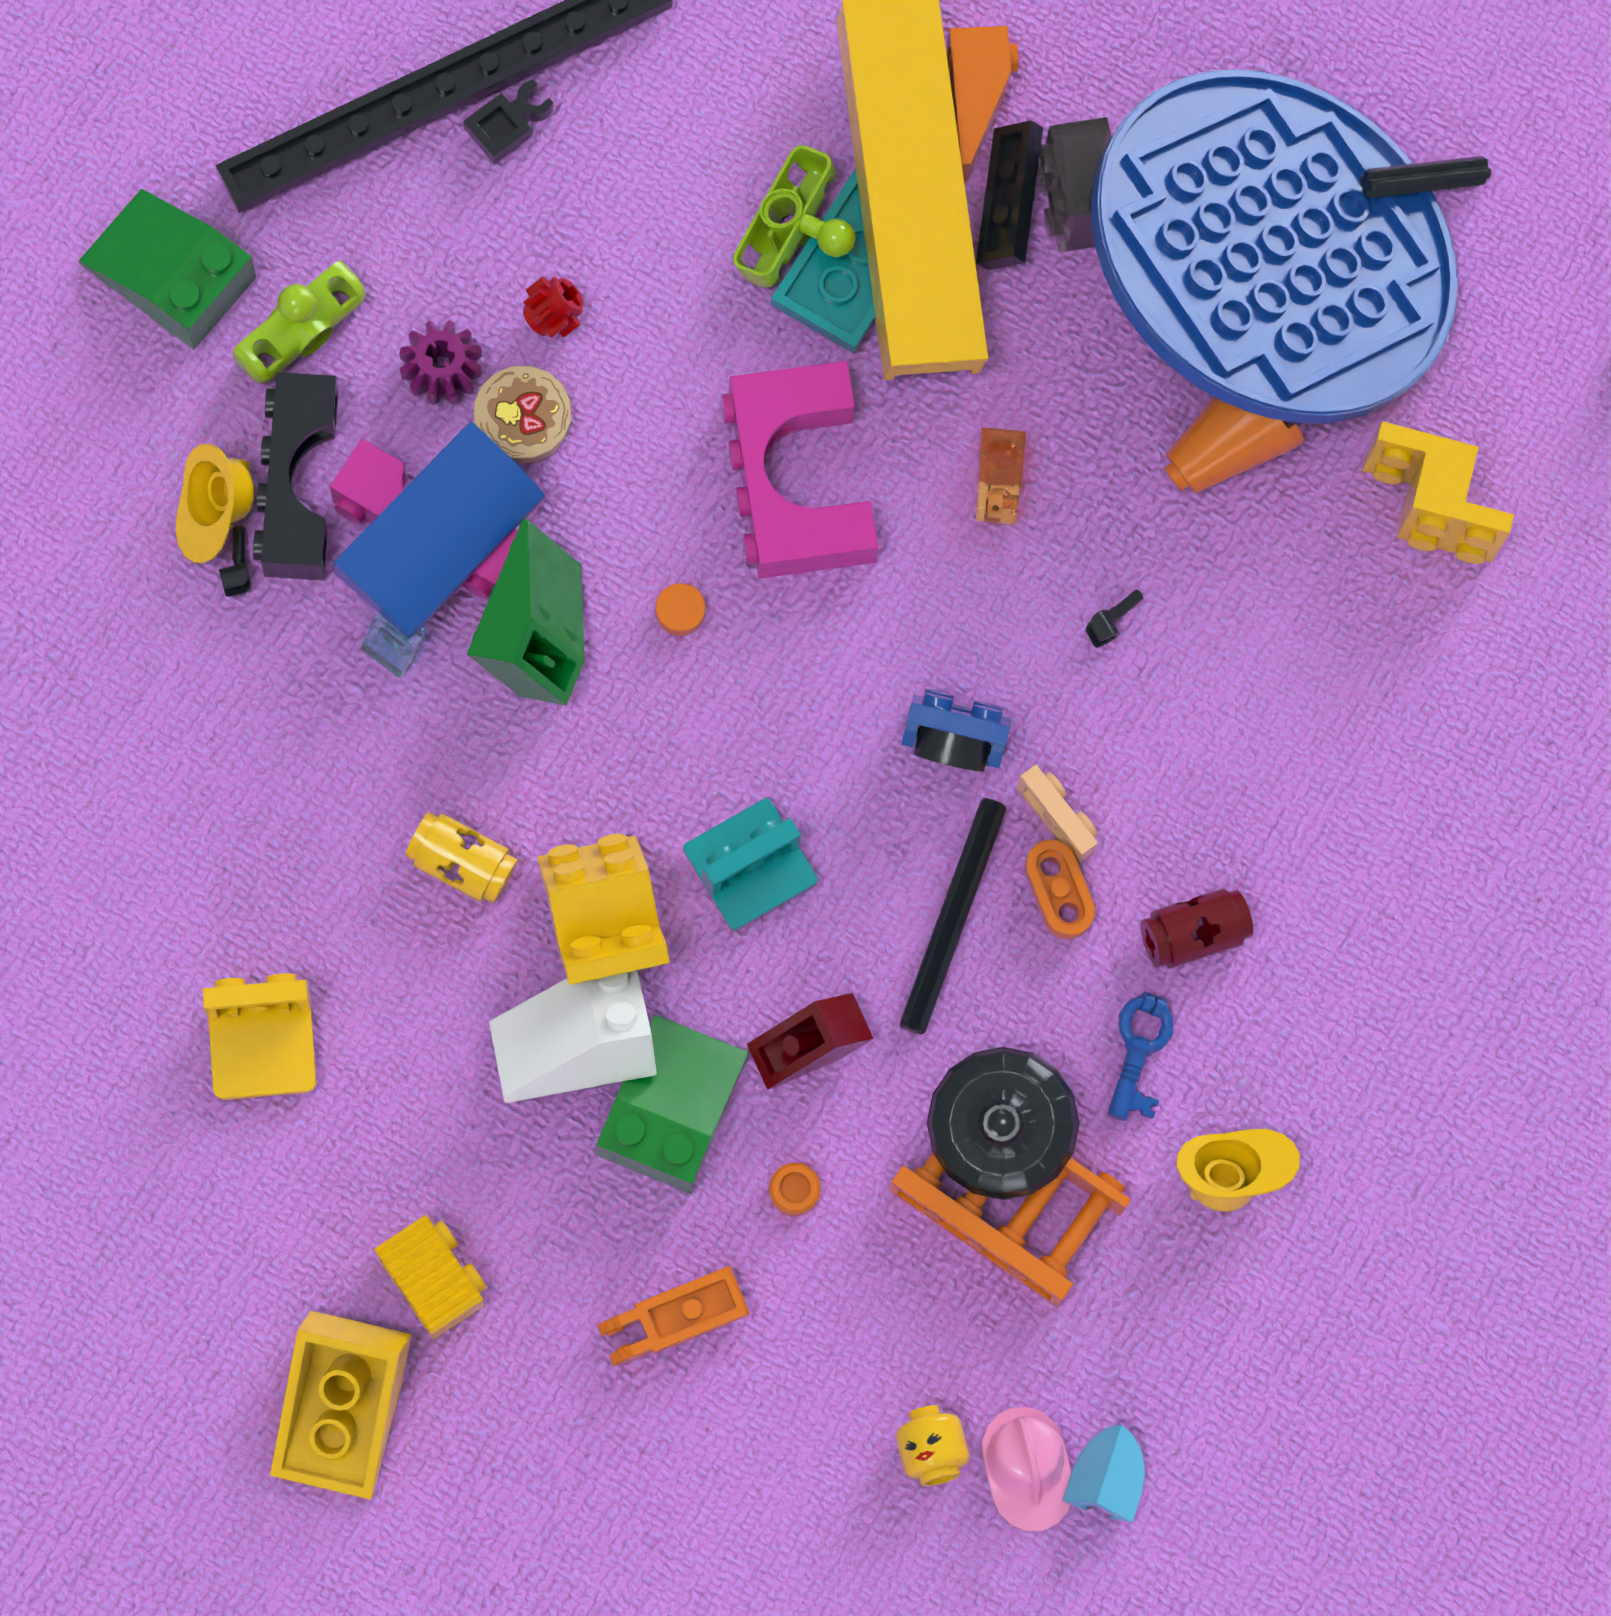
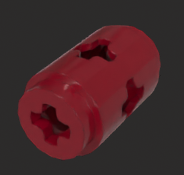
[1140,888,1253,969]

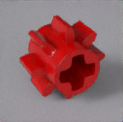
[523,276,584,338]

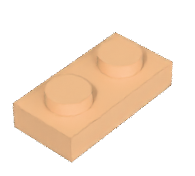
[1016,764,1098,865]

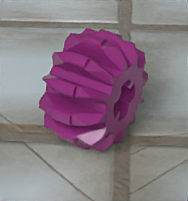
[399,319,482,405]

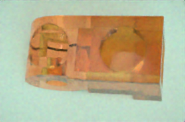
[975,427,1026,525]

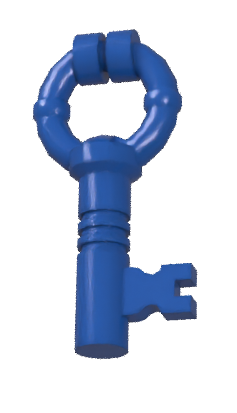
[1107,991,1174,1121]

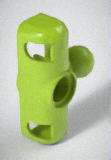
[733,145,856,288]
[232,260,366,384]

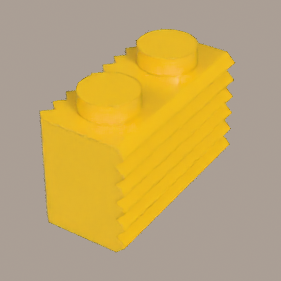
[374,1214,487,1340]

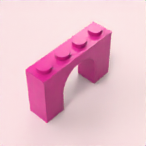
[721,361,878,579]

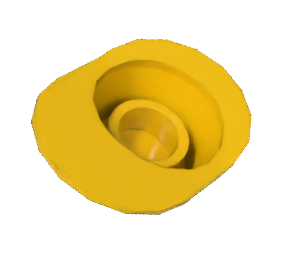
[175,444,254,563]
[1176,1129,1300,1212]

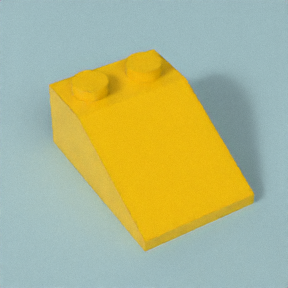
[270,1310,412,1500]

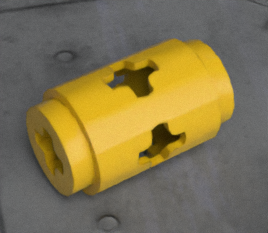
[405,812,518,904]

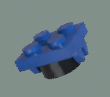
[901,689,1010,772]

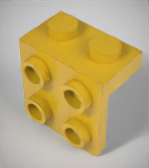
[202,973,317,1100]

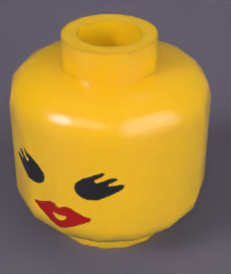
[895,1405,969,1486]

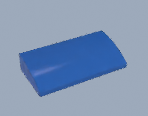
[333,421,546,639]

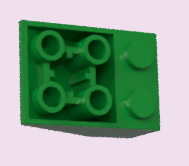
[466,519,585,706]

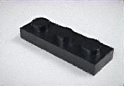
[976,120,1043,270]

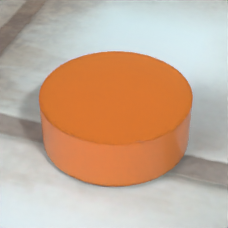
[655,583,706,636]
[769,1163,821,1216]

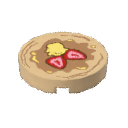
[474,366,571,464]

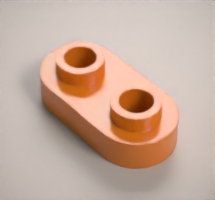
[1025,840,1095,939]

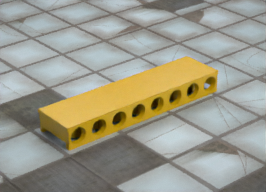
[836,0,988,380]

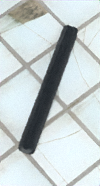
[900,798,1006,1035]

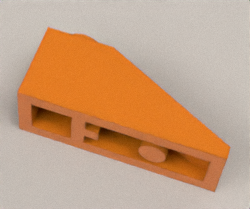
[946,26,1019,182]

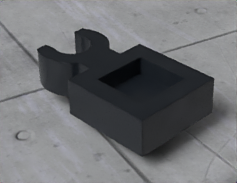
[463,80,553,164]

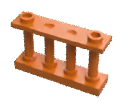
[889,1152,1131,1307]

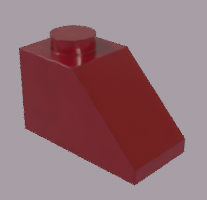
[747,993,874,1090]

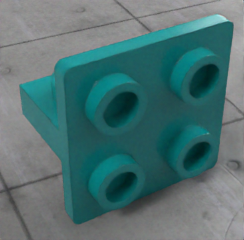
[683,798,818,931]

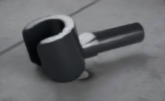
[219,526,251,597]
[1086,589,1144,648]

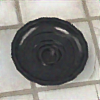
[927,1047,1080,1200]

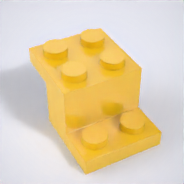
[1362,421,1514,564]
[537,834,670,985]

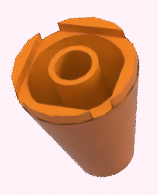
[1163,397,1305,494]

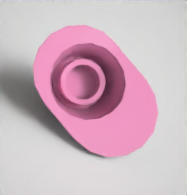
[982,1407,1071,1531]

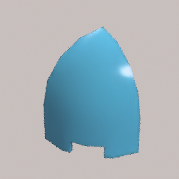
[1062,1424,1145,1522]

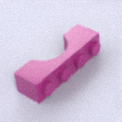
[330,439,518,599]

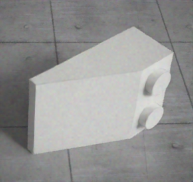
[489,970,657,1103]

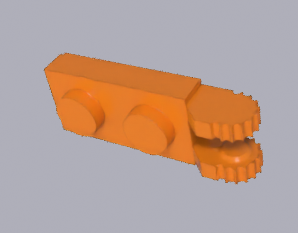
[597,1266,750,1366]

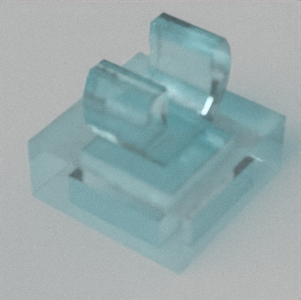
[360,613,427,678]

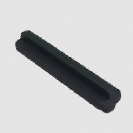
[1359,156,1491,198]

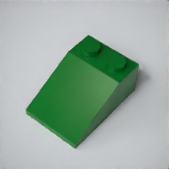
[79,189,256,350]
[596,1014,749,1194]

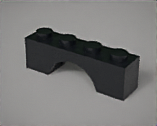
[253,372,339,580]

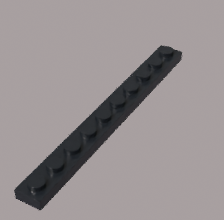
[215,0,672,213]

